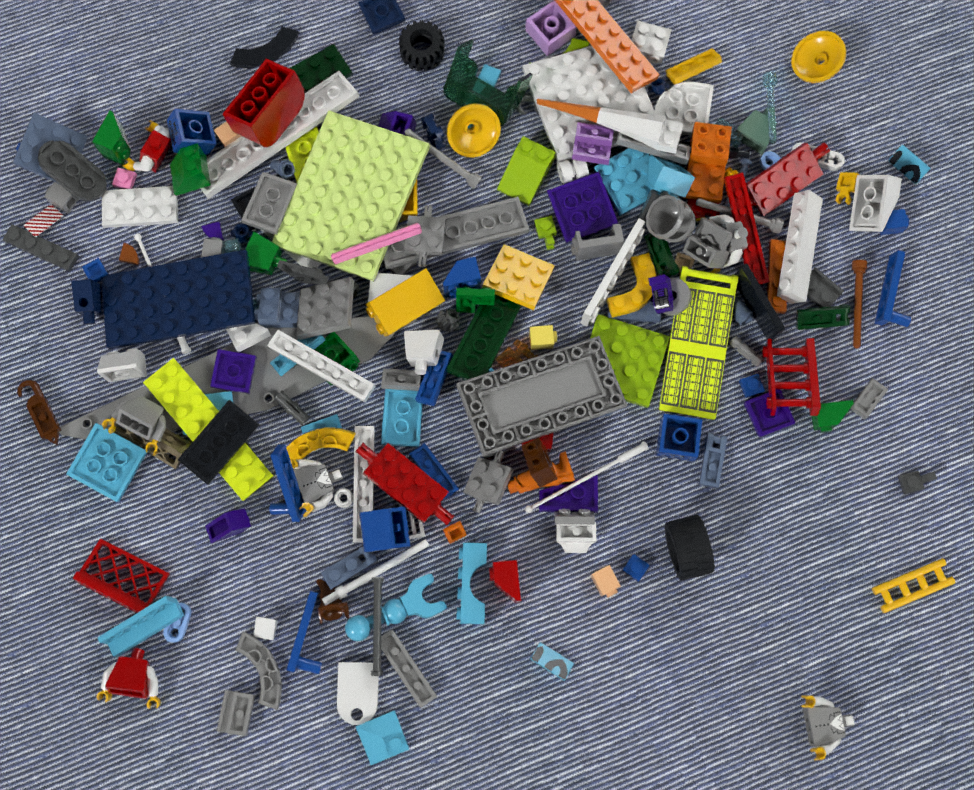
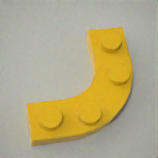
[606,253,656,318]

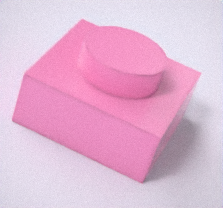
[112,168,137,189]

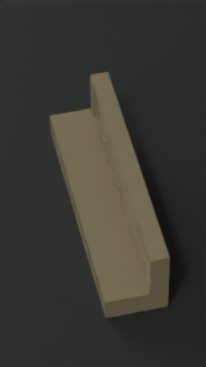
[111,422,191,469]

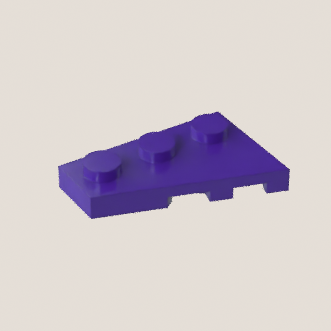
[539,474,598,513]

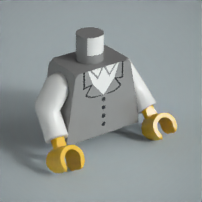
[696,214,748,273]
[290,457,343,517]
[801,695,854,761]

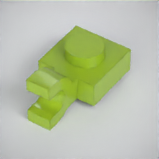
[534,216,557,250]

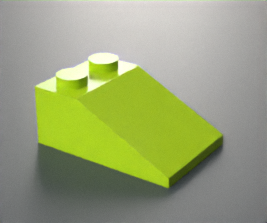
[497,136,556,206]

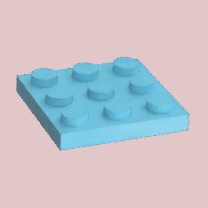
[593,148,665,216]
[66,423,148,502]

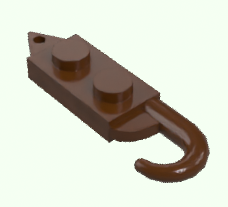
[17,380,61,445]

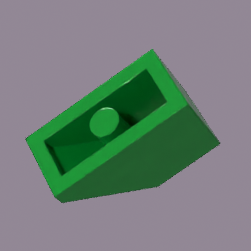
[811,400,854,433]

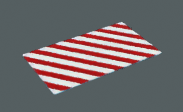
[23,204,64,237]

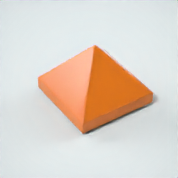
[443,521,467,544]

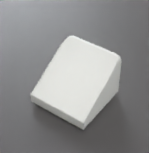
[254,616,278,640]

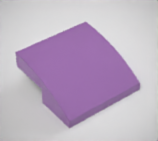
[572,122,614,165]

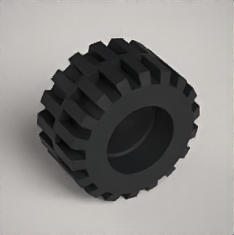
[399,20,445,72]

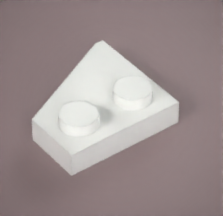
[226,323,271,353]

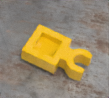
[836,172,859,205]

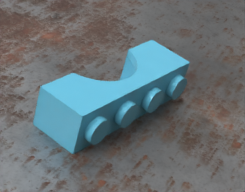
[457,543,487,625]

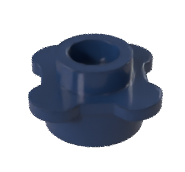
[648,78,670,95]
[230,223,253,244]

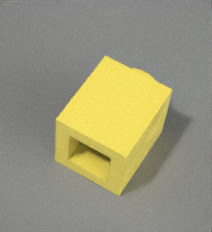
[529,325,557,350]

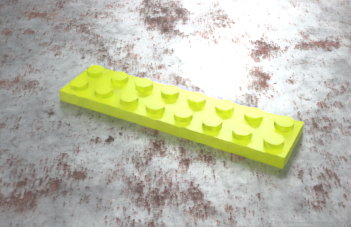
[143,358,274,501]

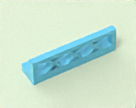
[98,596,184,657]

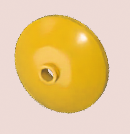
[791,31,846,83]
[447,103,501,157]

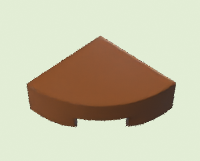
[119,243,139,265]

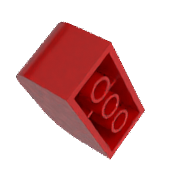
[222,58,305,147]

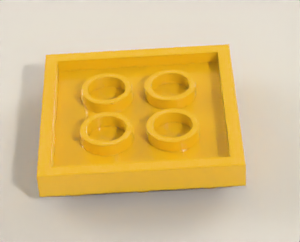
[482,244,555,310]

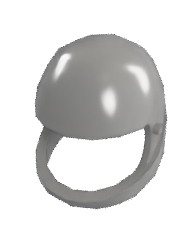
[646,195,696,243]

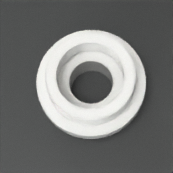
[334,488,353,508]

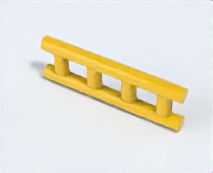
[872,558,956,614]

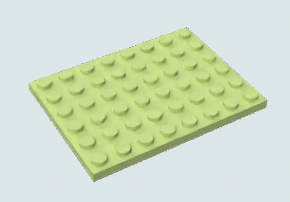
[272,110,430,282]

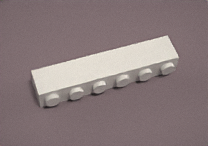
[777,190,823,304]

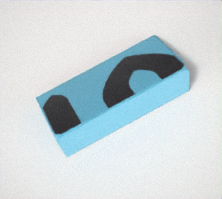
[889,145,931,184]
[530,642,574,681]

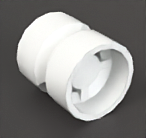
[557,160,589,185]

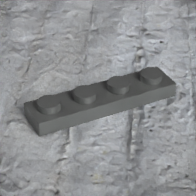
[2,224,79,272]

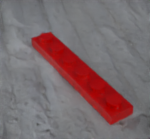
[723,173,770,284]

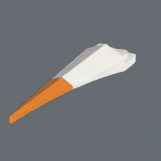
[537,99,684,154]

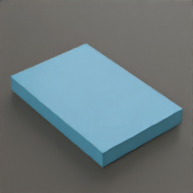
[381,389,423,448]

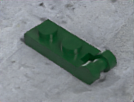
[644,233,680,278]
[796,304,850,330]

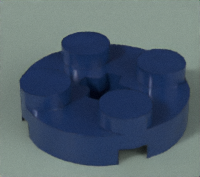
[421,113,446,150]

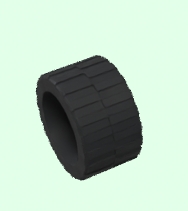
[664,515,715,581]

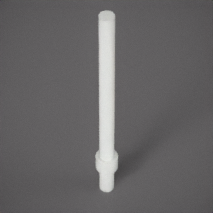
[322,539,429,606]

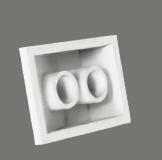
[849,175,902,232]

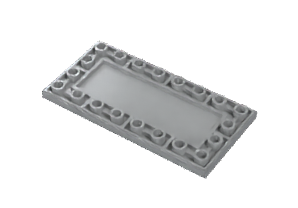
[456,336,627,457]

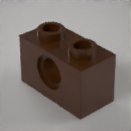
[521,437,558,487]

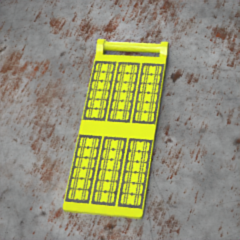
[659,266,739,420]

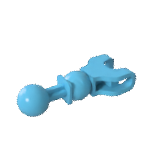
[345,574,447,641]

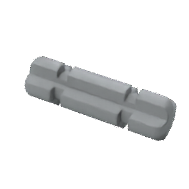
[729,336,763,367]

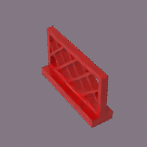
[73,538,170,613]

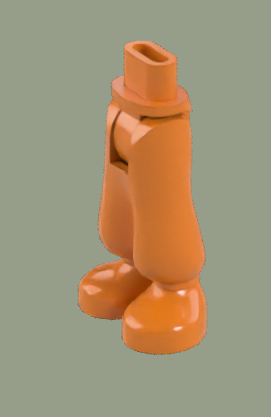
[507,451,575,494]

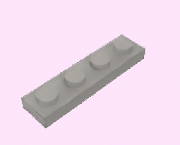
[616,132,691,165]
[381,629,438,708]

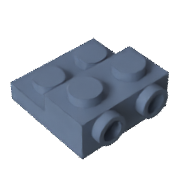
[255,288,300,328]

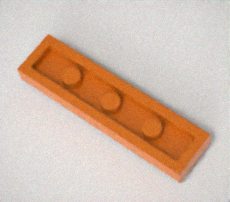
[767,239,787,314]

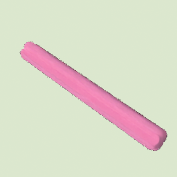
[331,223,422,264]

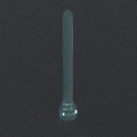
[762,72,777,144]

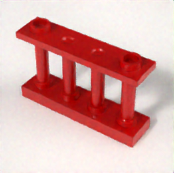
[763,338,821,416]

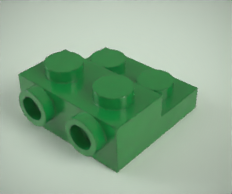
[314,332,360,386]

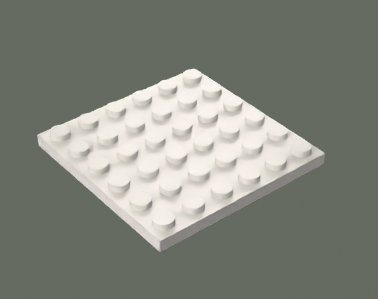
[522,46,656,162]

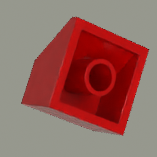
[489,560,521,603]

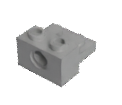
[682,218,733,269]

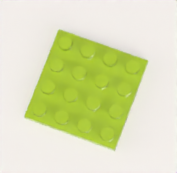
[590,314,670,408]

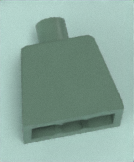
[733,108,777,155]

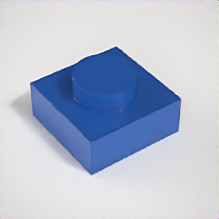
[82,258,108,282]
[739,374,765,398]
[622,554,650,582]

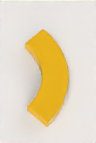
[286,427,356,460]

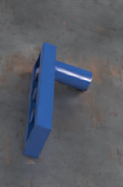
[874,250,911,327]
[269,444,307,522]
[286,591,322,674]

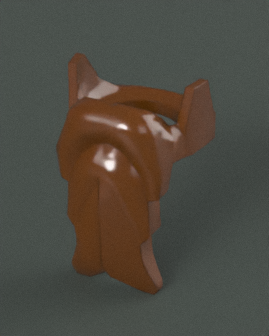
[316,579,350,624]

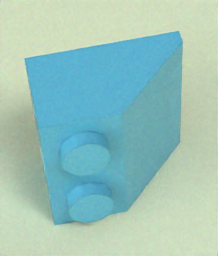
[648,155,695,198]

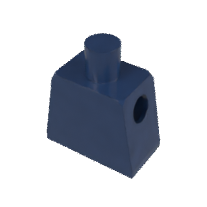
[71,279,102,325]

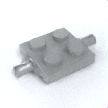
[404,205,446,267]
[463,451,514,514]

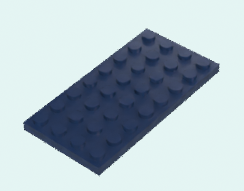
[101,250,255,349]

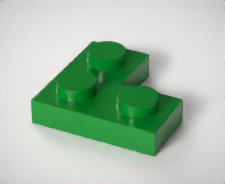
[456,287,495,313]

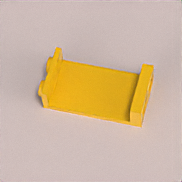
[365,268,445,337]

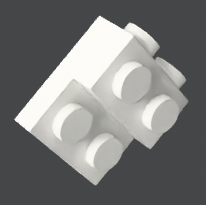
[631,20,671,64]

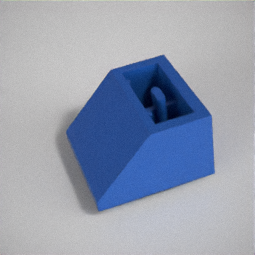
[443,257,481,299]
[359,507,410,552]

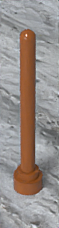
[852,260,867,349]

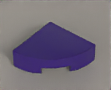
[201,222,224,241]

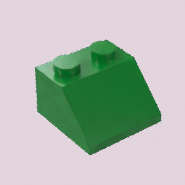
[170,143,211,196]

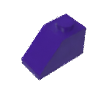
[205,508,251,544]

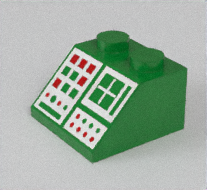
[92,110,131,165]

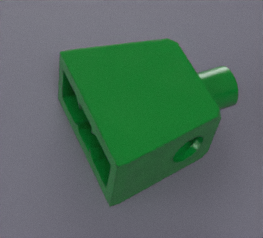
[245,232,288,275]

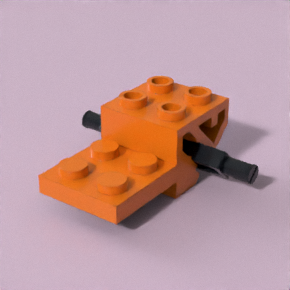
[679,122,750,203]

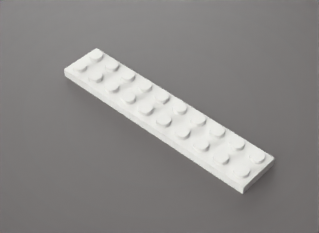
[200,71,360,199]

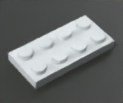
[102,186,178,228]

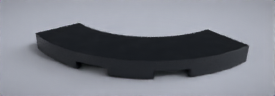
[230,26,299,69]

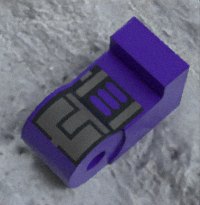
[648,274,674,314]

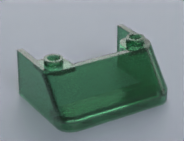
[443,39,533,126]

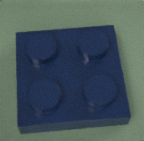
[358,0,405,35]

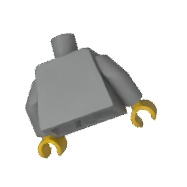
[102,396,166,456]

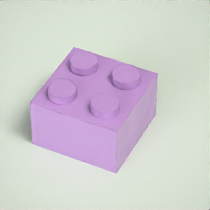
[526,0,577,56]

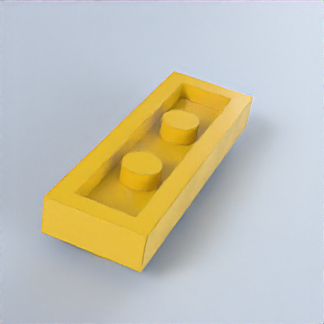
[665,48,722,84]

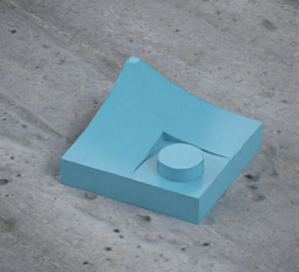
[356,710,409,765]

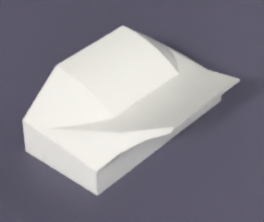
[556,522,596,553]

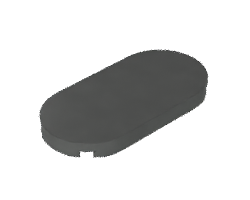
[38,140,107,202]

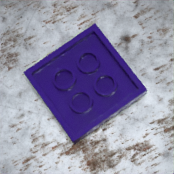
[547,172,618,243]

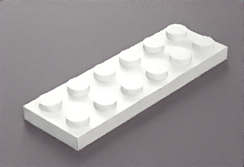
[581,218,646,327]

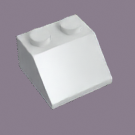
[97,348,147,382]

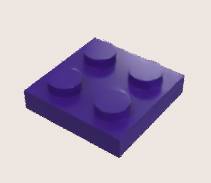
[210,349,257,394]
[744,389,795,438]

